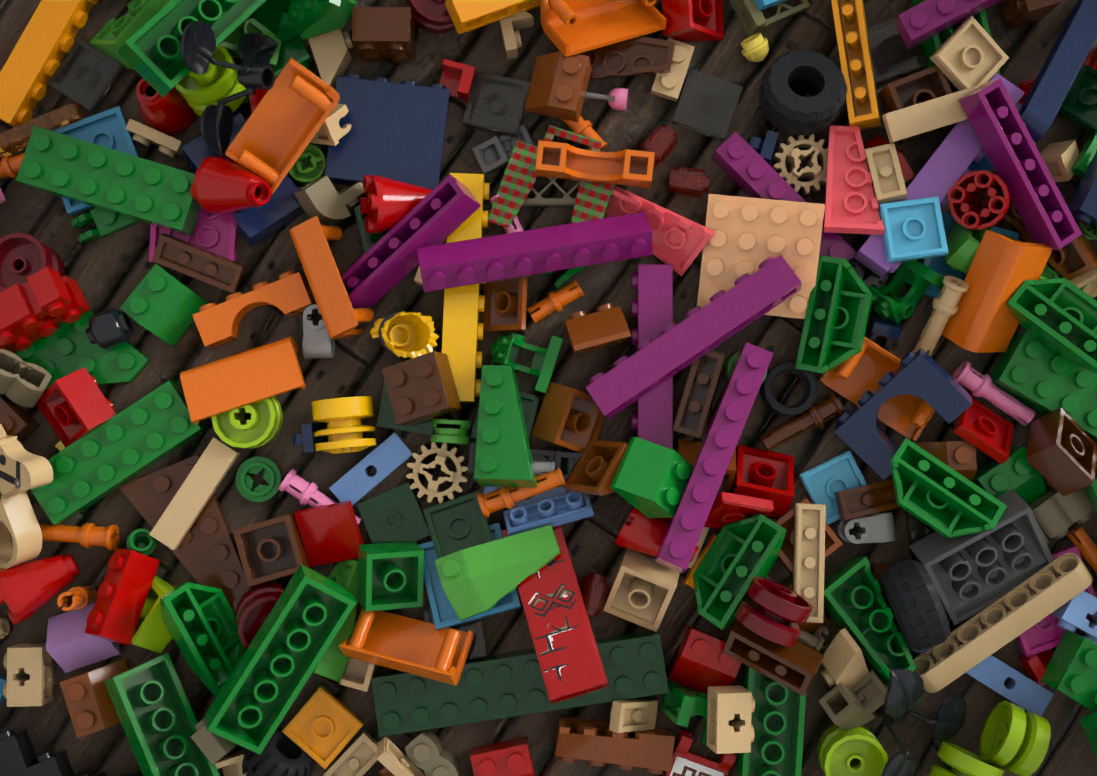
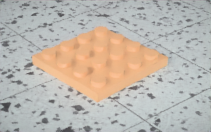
[697,194,825,319]

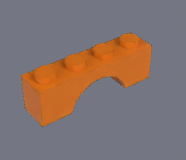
[535,140,655,188]
[192,271,315,349]

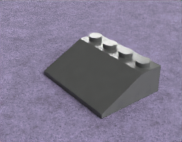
[909,489,1054,625]

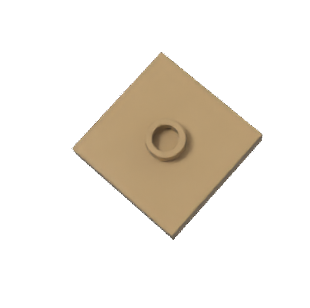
[930,16,1009,91]

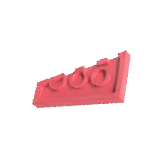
[824,126,884,235]
[604,185,716,276]

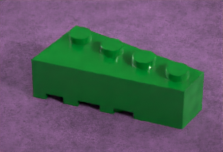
[474,365,538,488]
[824,556,917,685]

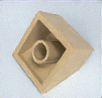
[603,549,680,632]

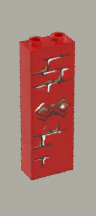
[502,525,609,704]

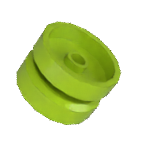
[175,45,246,117]
[211,396,283,449]
[979,700,1051,776]
[816,724,888,776]
[928,741,1005,776]

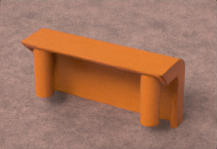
[541,0,667,57]
[224,58,340,195]
[289,216,374,339]
[941,230,1053,353]
[180,336,306,424]
[817,336,935,442]
[338,608,474,686]

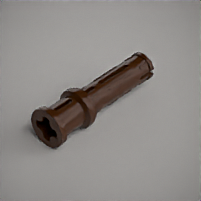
[759,393,845,452]

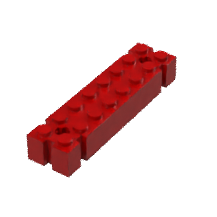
[0,266,90,353]

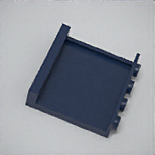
[324,74,452,190]

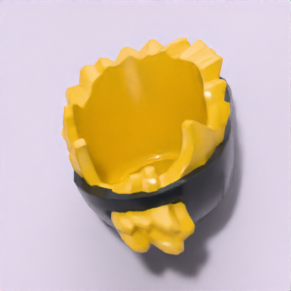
[370,311,442,360]

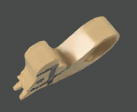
[0,423,53,569]

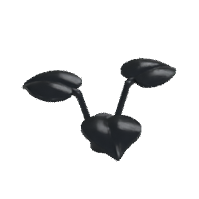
[181,21,278,157]
[874,668,967,776]

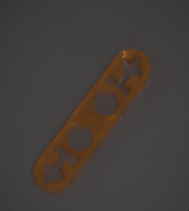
[0,104,86,159]

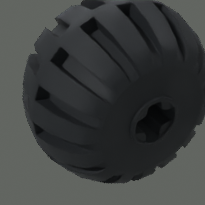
[242,727,314,776]

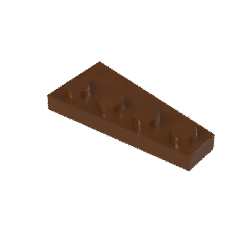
[579,36,676,80]

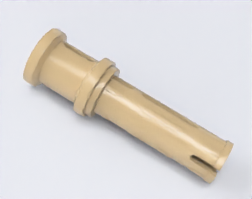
[913,276,969,357]

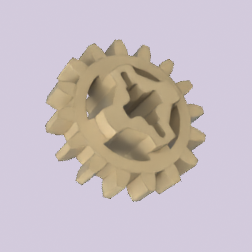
[772,134,828,196]
[406,442,468,504]

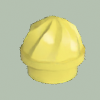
[741,32,769,62]

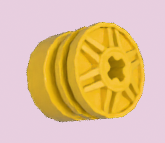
[311,396,377,454]

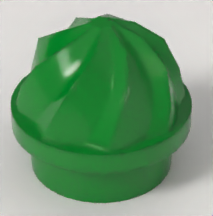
[127,528,157,556]

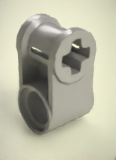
[302,304,335,359]
[837,511,896,544]

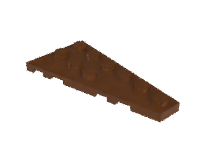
[118,454,252,614]

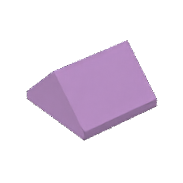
[46,602,122,673]

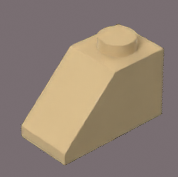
[308,28,354,89]
[821,628,869,688]

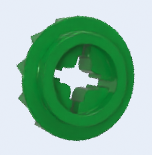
[235,456,283,502]

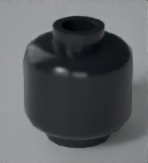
[86,308,133,350]

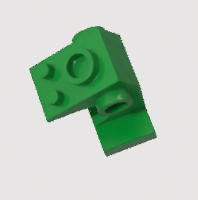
[868,260,944,324]
[491,332,563,394]
[660,682,735,750]

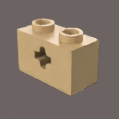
[3,643,53,707]
[707,685,755,754]

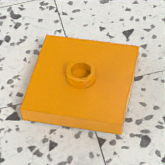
[282,685,364,769]

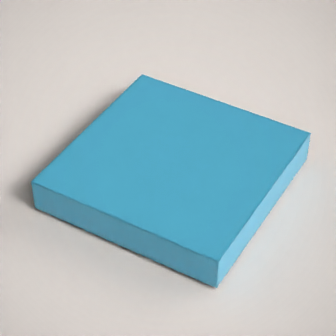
[878,196,948,263]
[798,450,867,525]

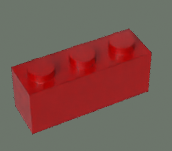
[84,548,160,645]

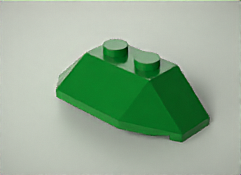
[795,255,873,374]
[1006,278,1097,373]
[890,438,1007,539]
[693,514,787,630]
[160,582,245,697]

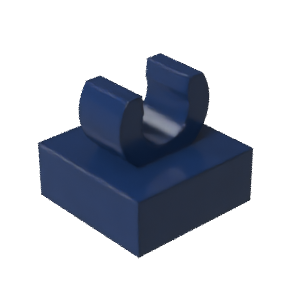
[749,131,779,166]
[868,311,903,348]
[292,423,328,453]

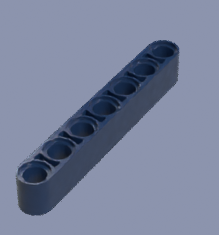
[1018,0,1097,142]

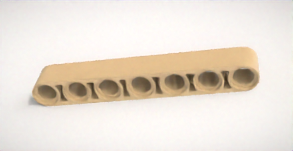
[913,553,1092,693]

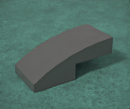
[472,124,536,174]

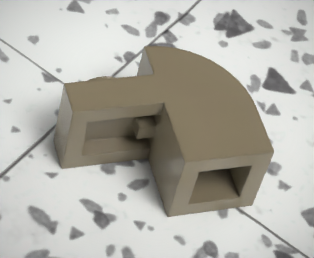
[294,175,364,222]
[819,670,888,729]

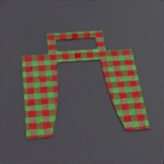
[488,125,615,228]

